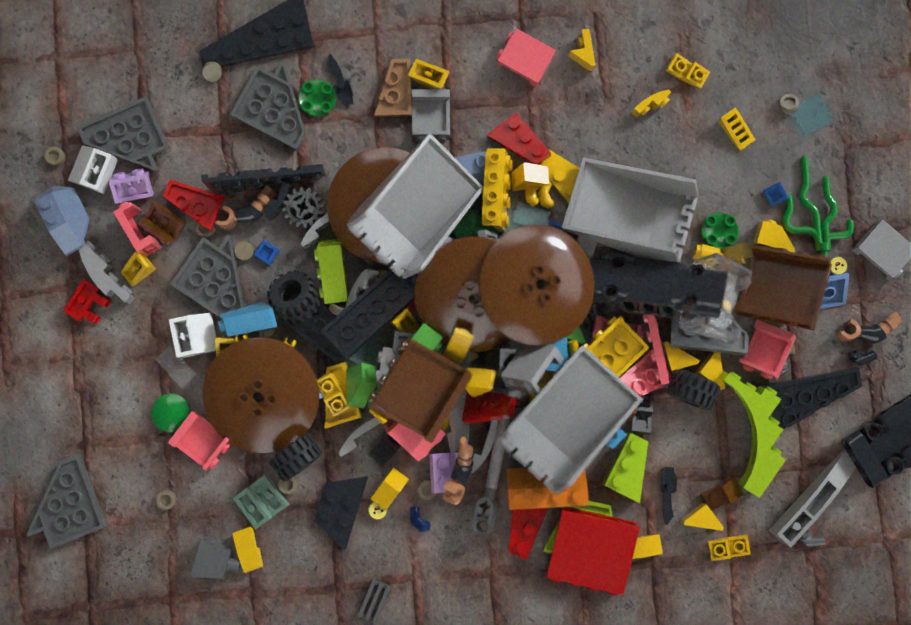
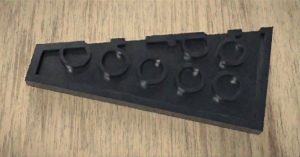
[201,164,326,195]
[749,367,862,434]

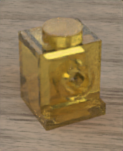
[721,242,753,268]

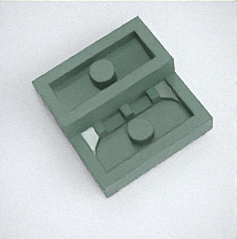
[233,474,290,530]

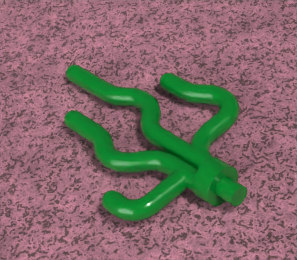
[782,155,854,257]

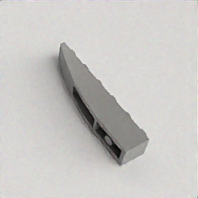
[769,448,856,548]

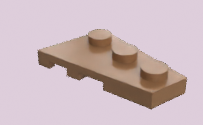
[374,59,412,117]

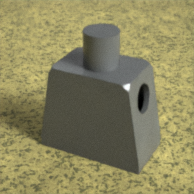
[191,537,241,579]

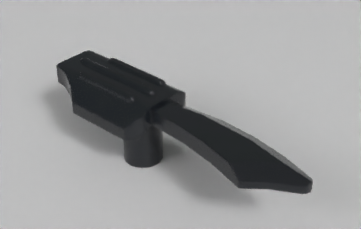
[326,54,354,107]
[660,467,678,525]

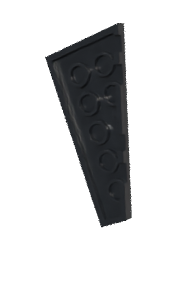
[199,0,314,67]

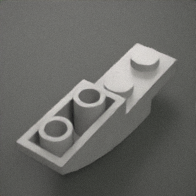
[79,240,135,304]

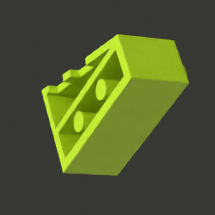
[314,238,349,304]
[602,432,648,503]

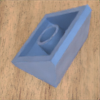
[820,273,849,309]

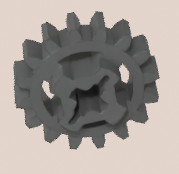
[283,187,325,229]

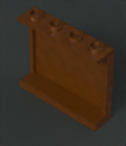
[734,245,832,331]
[367,337,473,444]

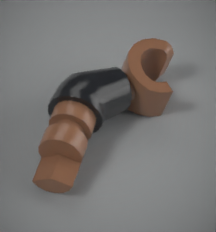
[215,186,277,230]
[836,312,902,344]
[443,437,473,505]

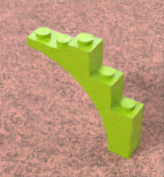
[719,371,786,498]

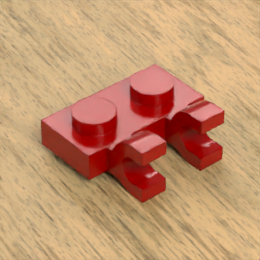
[63,278,112,324]

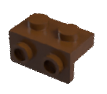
[138,201,187,245]

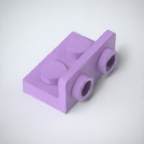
[109,169,154,204]
[429,452,462,493]

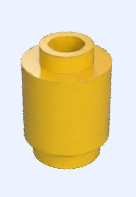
[693,244,723,267]

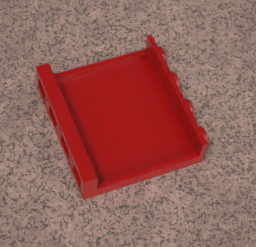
[546,507,640,596]

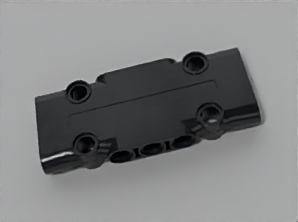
[590,256,728,319]
[841,394,911,488]

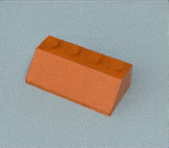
[507,467,589,510]

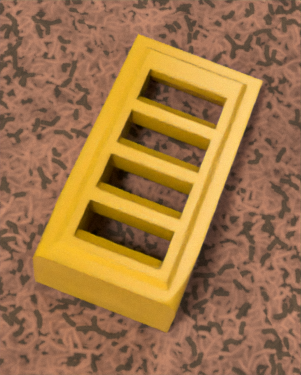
[718,108,755,151]

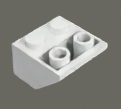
[68,146,118,194]
[169,313,217,358]

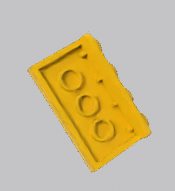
[482,148,513,233]
[564,316,650,377]

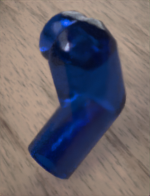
[410,506,431,533]

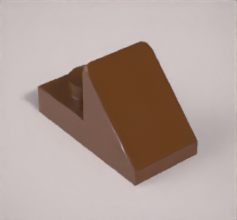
[700,476,743,511]

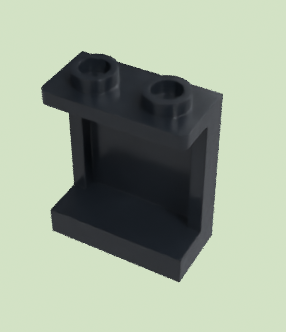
[478,349,518,389]

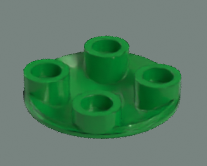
[298,79,336,117]
[701,212,739,250]
[151,394,190,432]

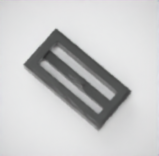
[358,579,391,624]

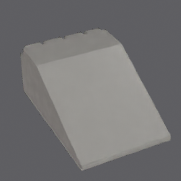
[347,133,484,278]
[562,158,699,262]
[498,345,643,495]

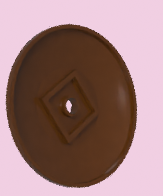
[327,147,410,263]
[478,224,594,345]
[415,236,511,352]
[203,337,320,453]

